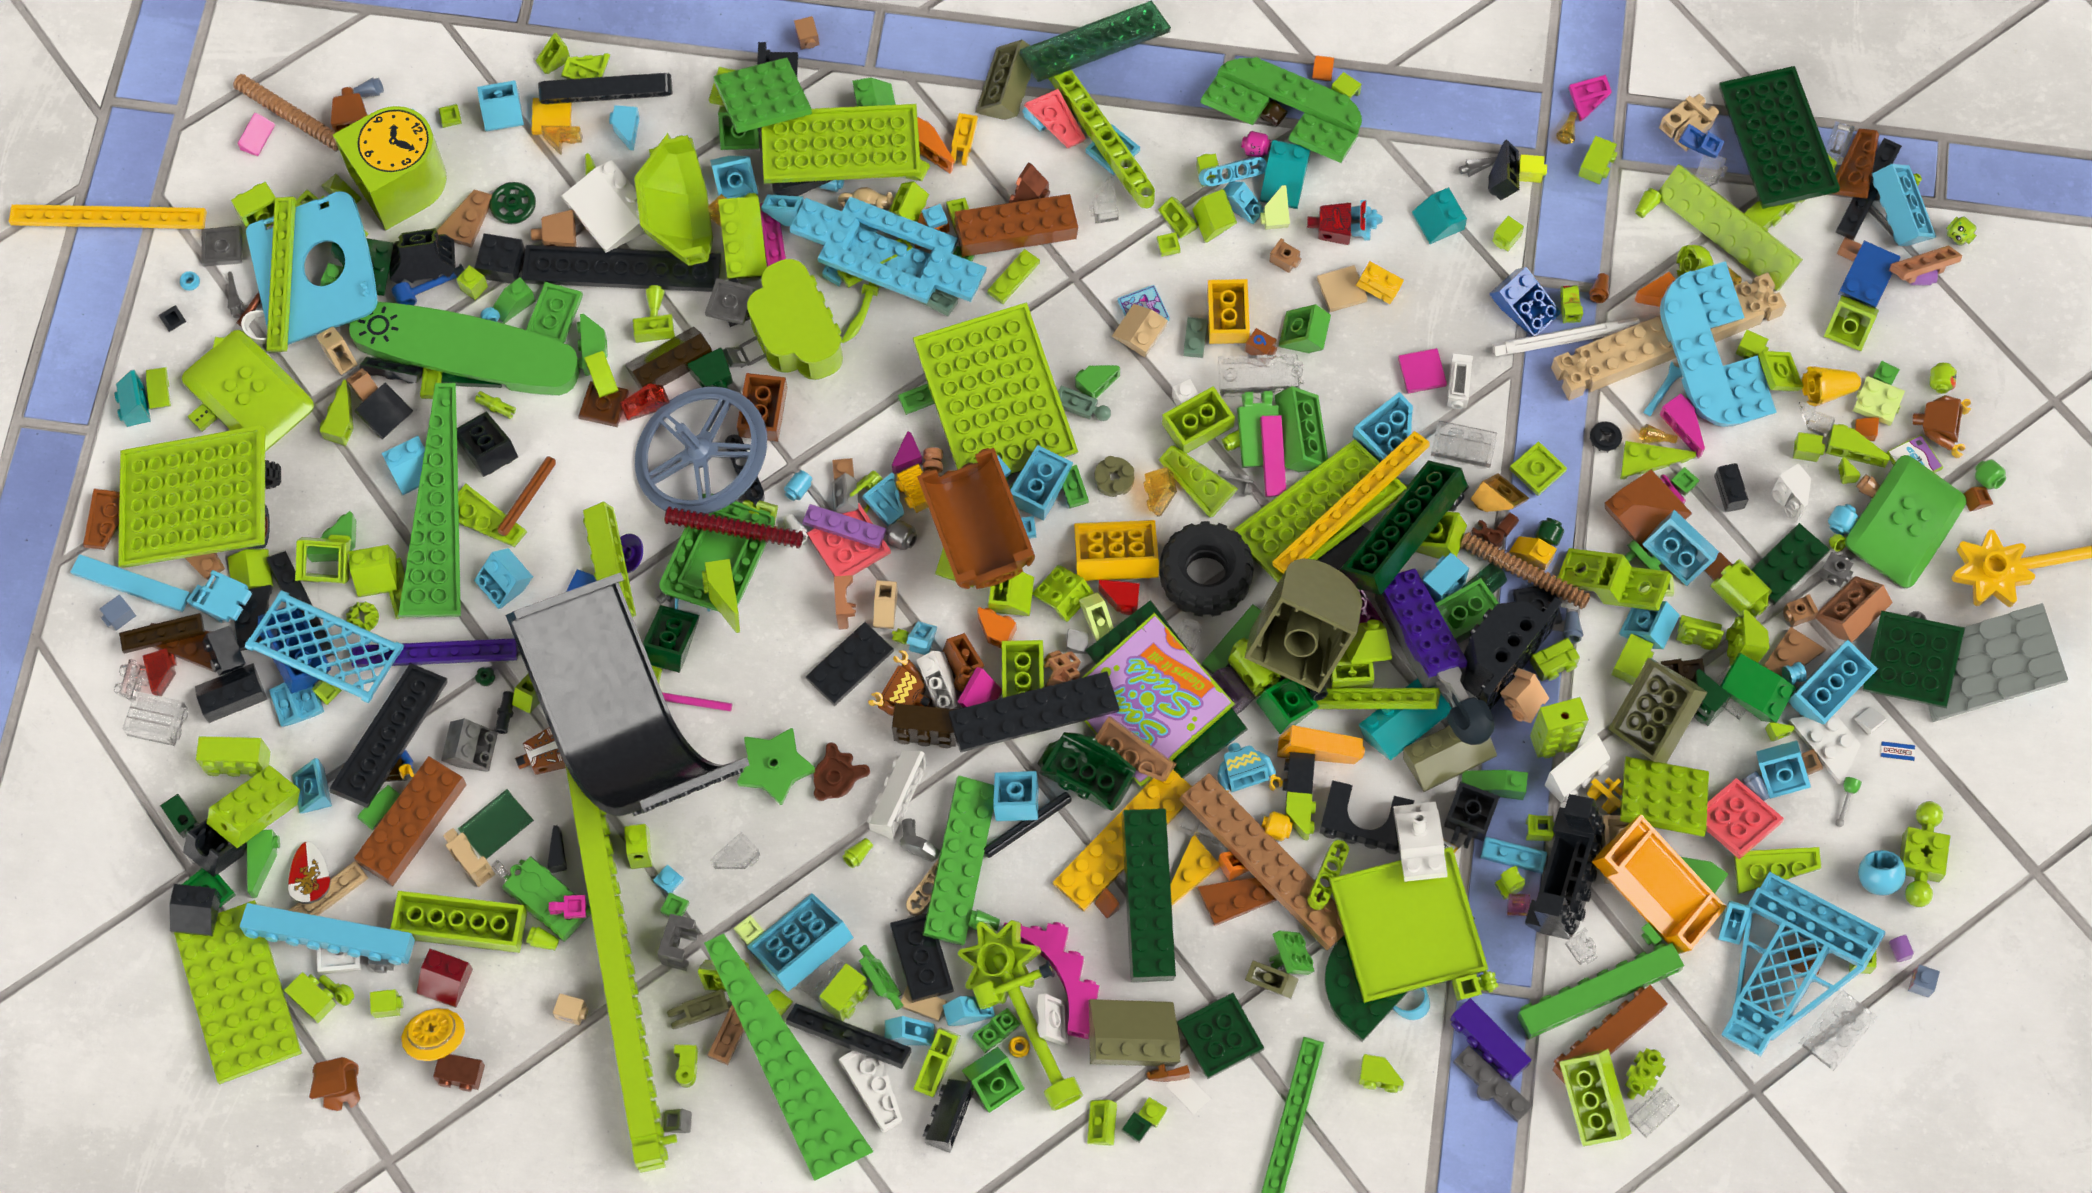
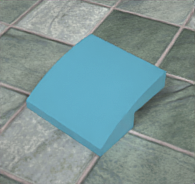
[269,682,324,727]

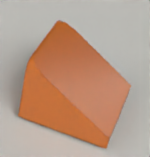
[1312,56,1334,81]
[1855,417,1879,441]

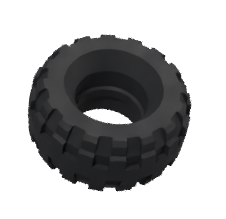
[1159,521,1254,617]

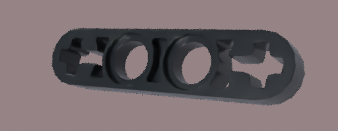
[725,434,765,505]

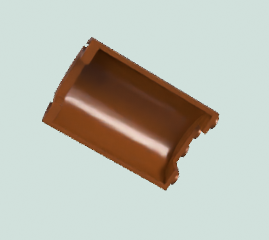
[917,448,1035,589]

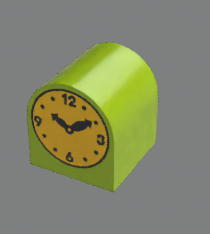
[333,106,447,230]

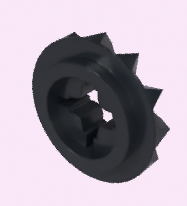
[1589,421,1622,453]

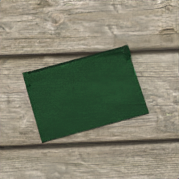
[458,789,534,860]

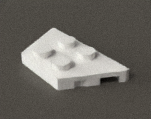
[1788,714,1861,785]

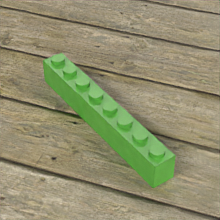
[1517,943,1684,1040]

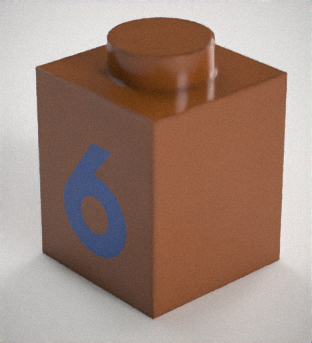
[1245,328,1277,363]

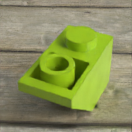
[1285,792,1316,840]
[1359,1054,1404,1093]

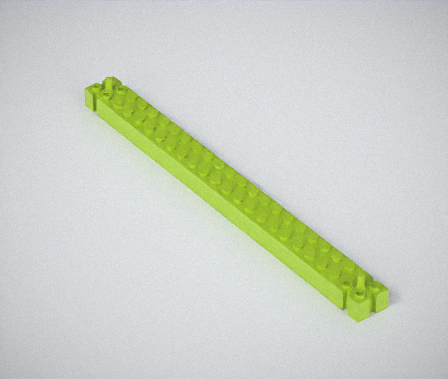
[565,765,678,1173]

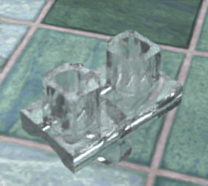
[114,659,150,702]

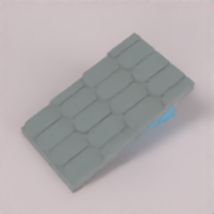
[1928,603,2068,722]

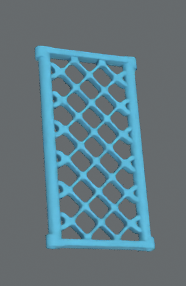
[245,590,404,703]

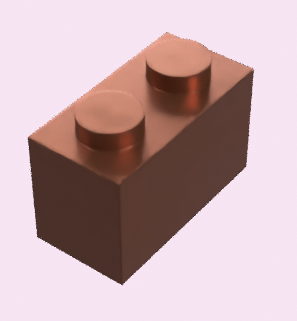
[433,1054,485,1092]

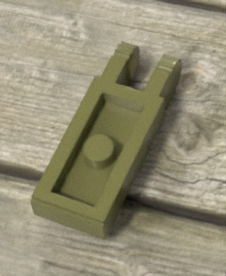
[667,989,729,1030]

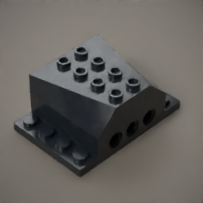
[1461,597,1562,710]

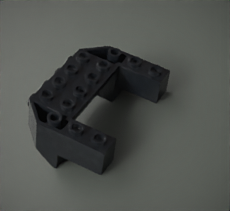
[1525,794,1605,940]

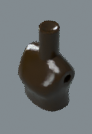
[1259,100,1288,127]

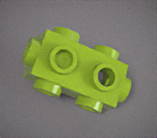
[1624,1048,1666,1100]

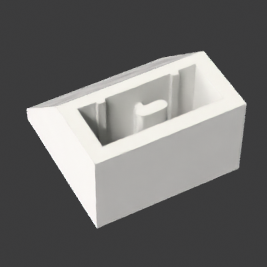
[1771,463,1811,523]

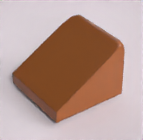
[1963,486,1993,511]
[1704,552,1733,581]
[1095,889,1120,918]

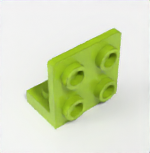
[1033,565,1094,622]
[1676,615,1724,650]

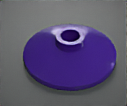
[620,533,643,573]

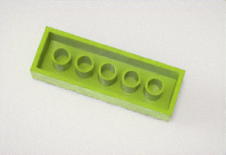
[390,891,527,953]

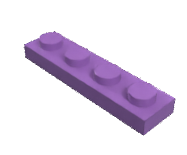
[803,504,886,549]

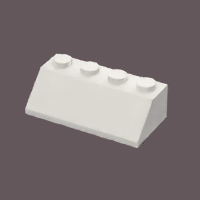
[867,750,926,840]

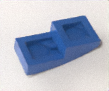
[1678,124,1725,158]

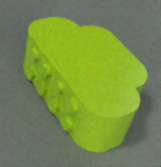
[747,259,843,380]

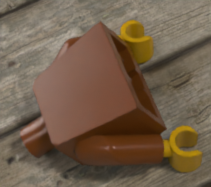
[1913,395,1971,458]

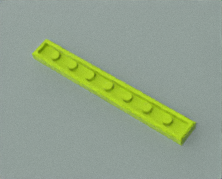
[266,196,296,353]

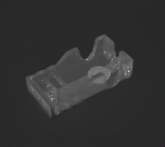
[1218,354,1304,400]

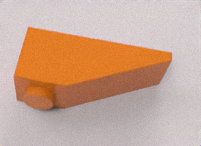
[917,117,954,173]

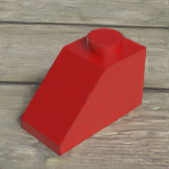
[1099,579,1140,615]

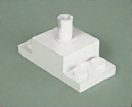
[1393,802,1447,882]

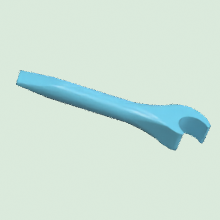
[1643,362,1682,416]

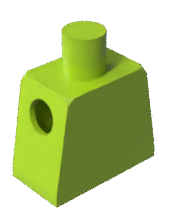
[625,824,652,869]

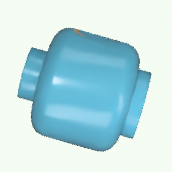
[1828,504,1859,536]

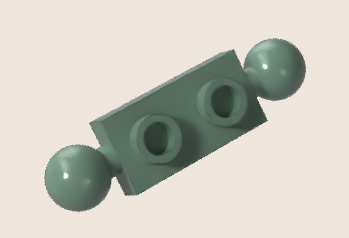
[1058,386,1111,421]

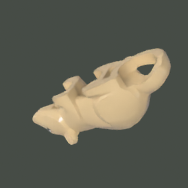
[838,187,894,210]

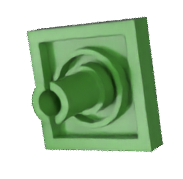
[1269,930,1315,975]

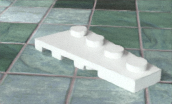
[838,1050,902,1133]

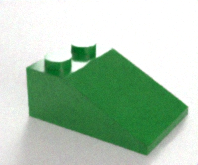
[1720,653,1796,723]

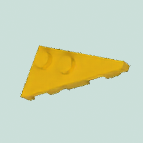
[1170,835,1220,905]

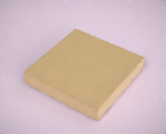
[1317,265,1367,312]

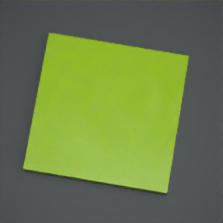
[1329,847,1489,1003]

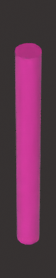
[662,692,733,712]

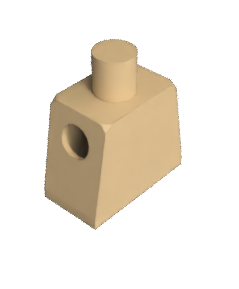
[316,327,358,375]

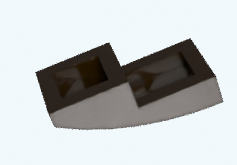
[1660,658,1705,681]

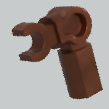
[1472,512,1519,548]

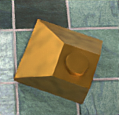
[1470,473,1529,512]

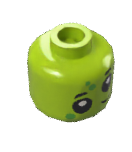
[1946,216,1977,245]

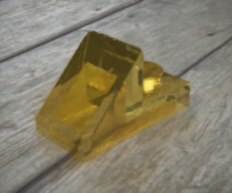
[541,126,583,155]

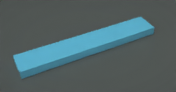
[70,554,191,613]

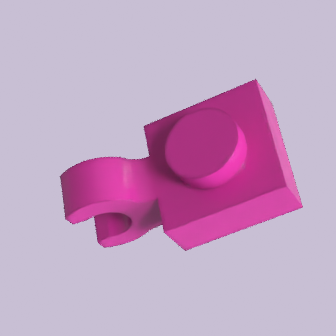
[549,895,586,919]

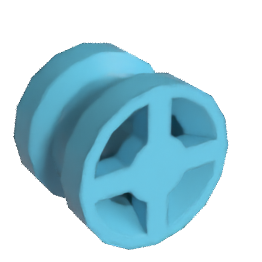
[1781,662,1807,685]

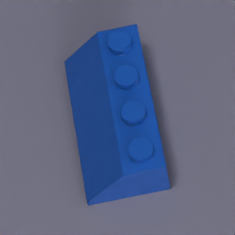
[257,607,331,694]

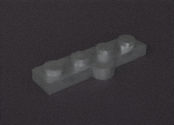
[1453,1046,1533,1123]

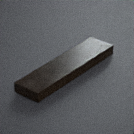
[119,613,205,654]

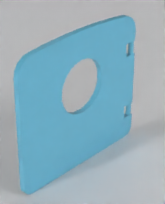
[246,191,378,345]

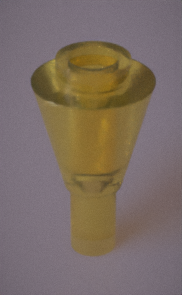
[1556,112,1577,144]
[1639,424,1678,444]

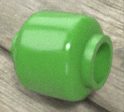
[1975,459,2006,489]

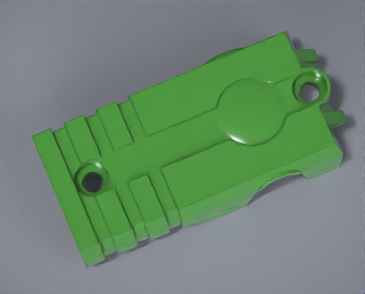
[502,856,591,942]

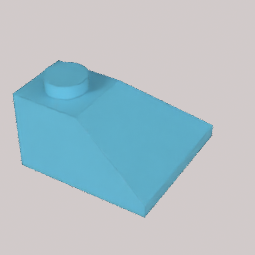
[710,156,758,199]

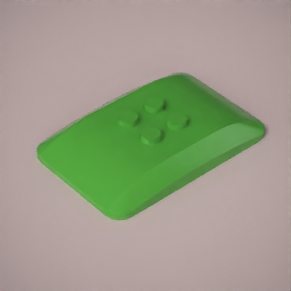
[1845,455,1966,588]
[659,493,775,612]

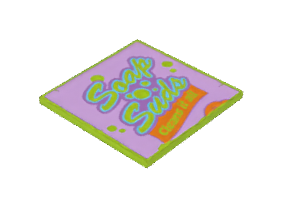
[1082,613,1235,787]

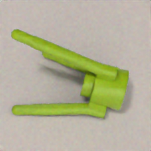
[850,470,883,513]

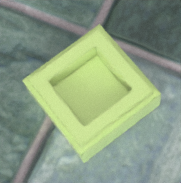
[734,915,764,946]

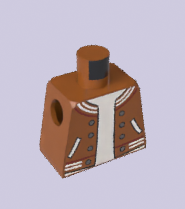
[515,727,566,775]

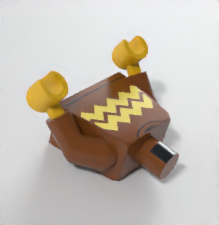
[868,650,932,716]

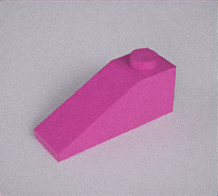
[1660,393,1705,459]

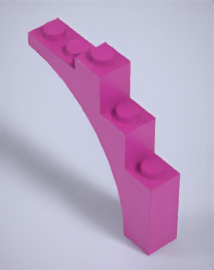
[1003,922,1100,1040]

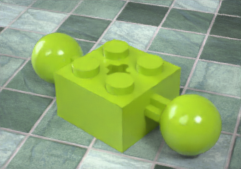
[1899,801,1951,907]

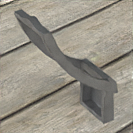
[723,336,766,368]

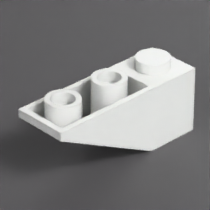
[917,651,958,709]

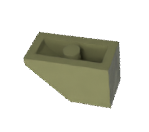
[1245,960,1299,999]

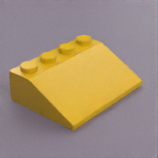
[1074,520,1159,581]

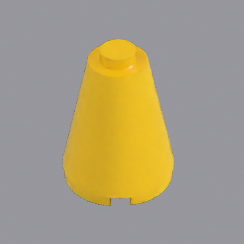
[1802,366,1861,406]

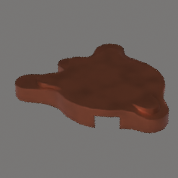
[813,742,870,801]

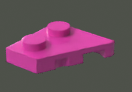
[1568,75,1612,121]

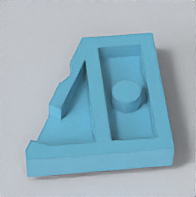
[862,473,904,527]

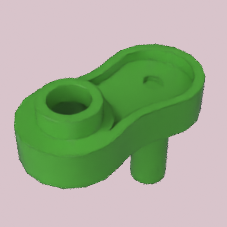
[1625,540,1661,570]

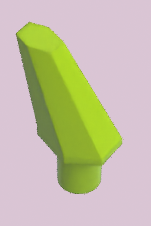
[585,153,596,175]

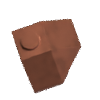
[1009,162,1050,203]

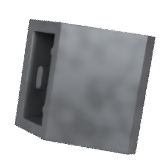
[441,718,498,772]

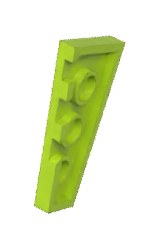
[1159,445,1238,518]
[458,483,527,547]
[1733,847,1822,894]

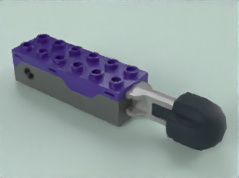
[1375,568,1495,745]

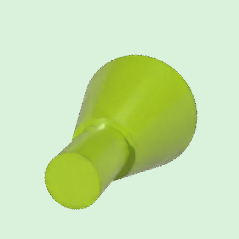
[645,285,665,317]

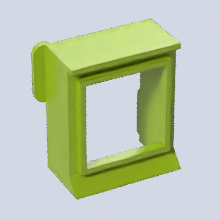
[295,535,351,584]

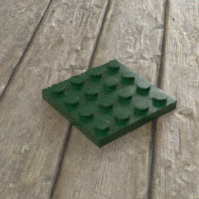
[1863,611,1965,709]

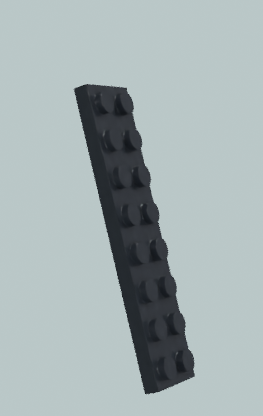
[329,663,448,808]
[948,671,1120,753]

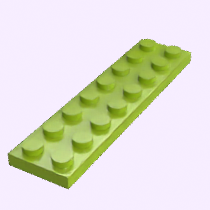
[1658,164,1803,291]

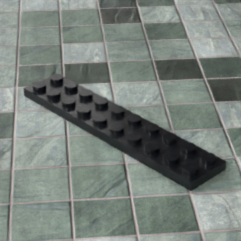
[522,245,722,292]

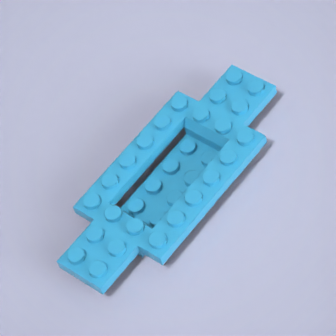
[790,197,987,304]

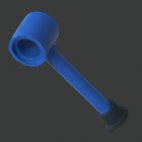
[391,263,464,305]

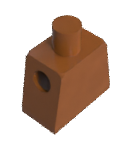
[331,87,367,132]

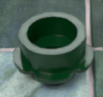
[475,667,495,686]

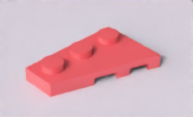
[1024,89,1086,148]

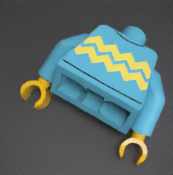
[1217,743,1283,797]

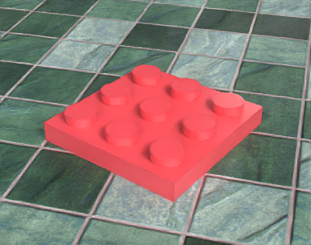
[807,503,891,576]
[1706,778,1784,859]

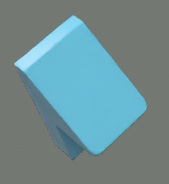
[907,621,937,655]

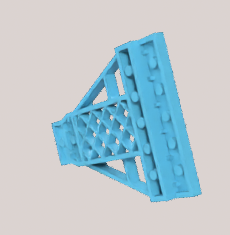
[1721,872,1885,1057]

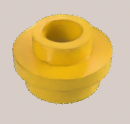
[1008,1036,1030,1058]

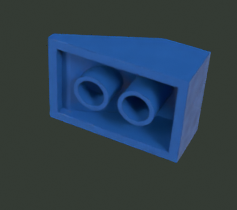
[1838,240,1901,308]

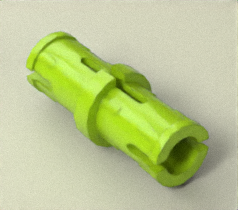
[475,391,516,419]

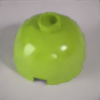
[1676,245,1714,277]

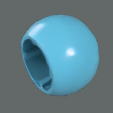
[1858,850,1906,896]

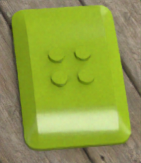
[182,330,314,452]

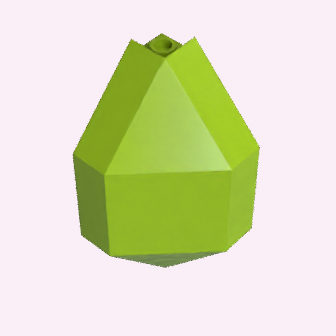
[634,133,713,266]

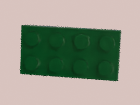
[1751,523,1830,606]

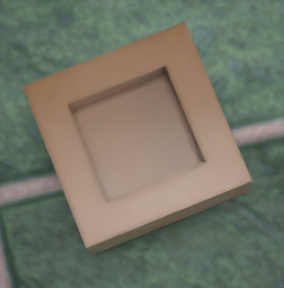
[832,458,854,481]
[1802,749,1823,775]

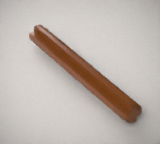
[497,456,556,536]

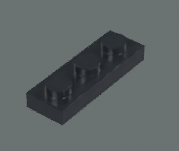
[359,357,423,384]

